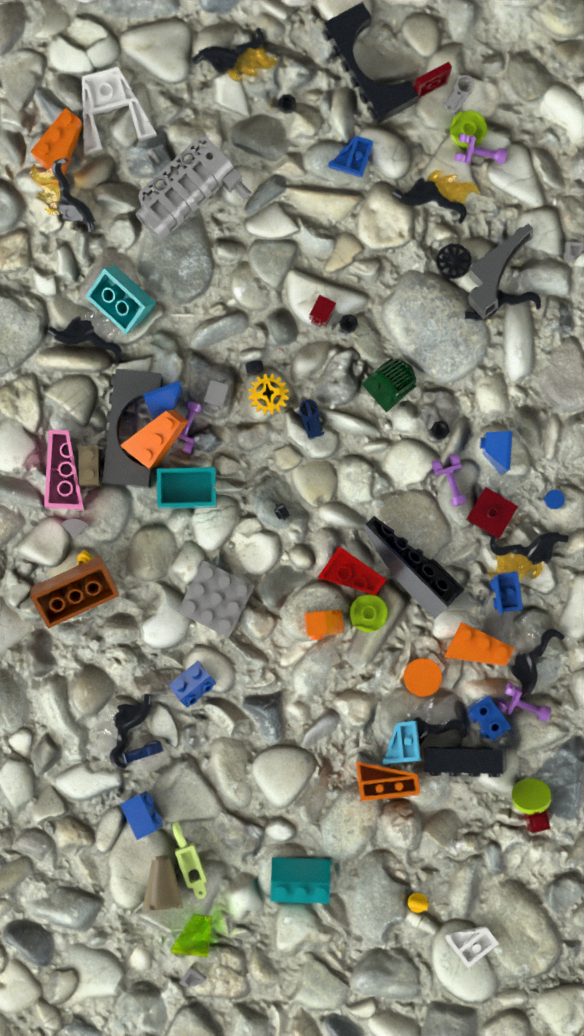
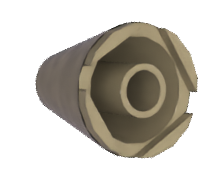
[143,856,183,910]

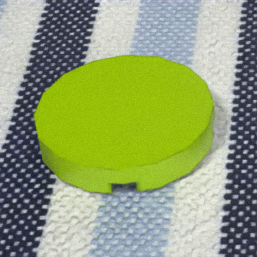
[450,110,487,148]
[350,594,388,632]
[512,778,551,814]

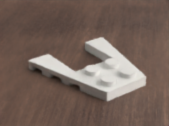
[82,67,157,156]

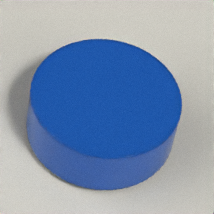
[544,490,565,510]

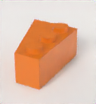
[30,108,83,176]
[304,610,345,640]
[444,622,514,666]
[356,761,420,802]

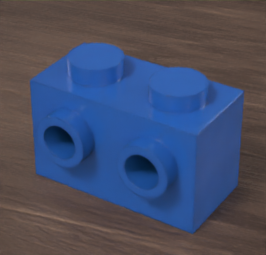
[467,694,511,741]
[120,791,164,840]

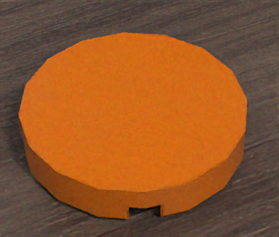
[403,658,442,697]

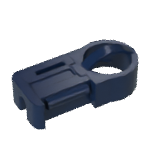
[299,399,324,440]
[122,740,164,764]

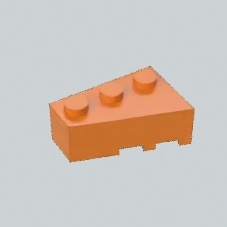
[120,410,189,469]

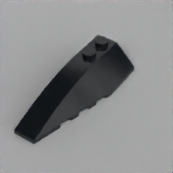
[363,516,465,619]

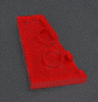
[317,546,387,595]

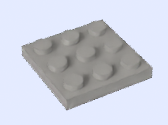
[177,560,255,638]

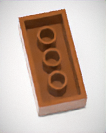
[30,555,119,628]

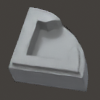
[565,242,584,262]
[61,519,89,538]
[179,965,207,987]

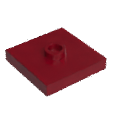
[414,62,452,99]
[466,487,519,539]

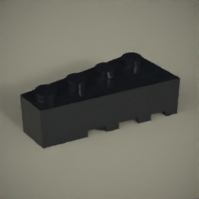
[424,747,507,777]

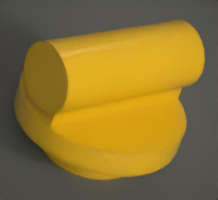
[77,549,94,565]
[408,892,429,913]

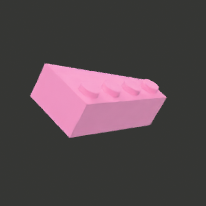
[44,430,84,511]

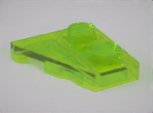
[170,914,213,958]

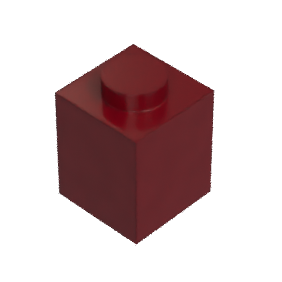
[309,295,336,327]
[524,809,551,833]

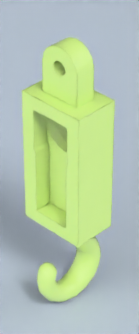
[173,821,207,899]

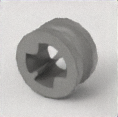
[144,149,161,169]

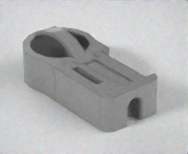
[442,75,474,115]

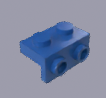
[490,571,523,614]
[168,661,217,707]

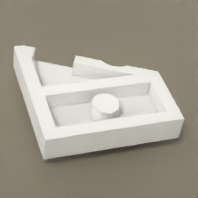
[444,926,499,968]

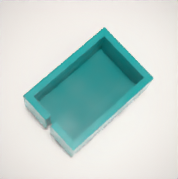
[157,467,217,509]

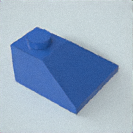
[143,381,183,420]
[480,431,513,474]

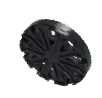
[436,243,472,279]

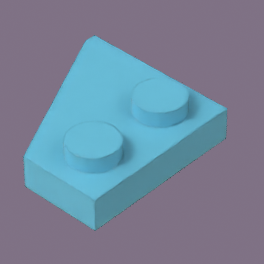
[382,721,421,764]

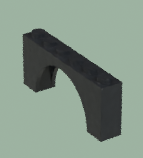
[322,2,419,124]

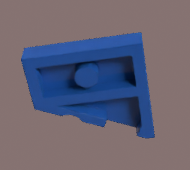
[328,136,374,178]

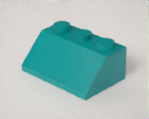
[85,265,156,334]
[270,857,330,904]

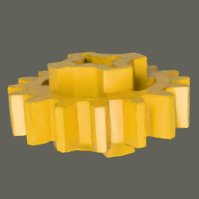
[248,374,289,416]

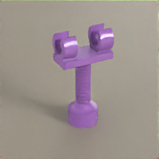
[454,134,507,164]
[171,401,202,455]
[431,453,467,507]
[496,683,551,722]

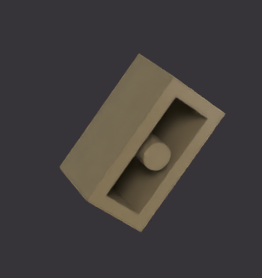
[78,446,102,487]

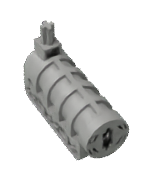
[136,136,252,242]

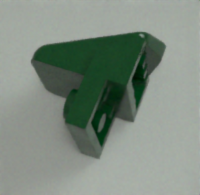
[362,358,417,412]

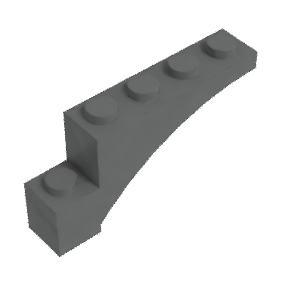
[468,224,533,319]

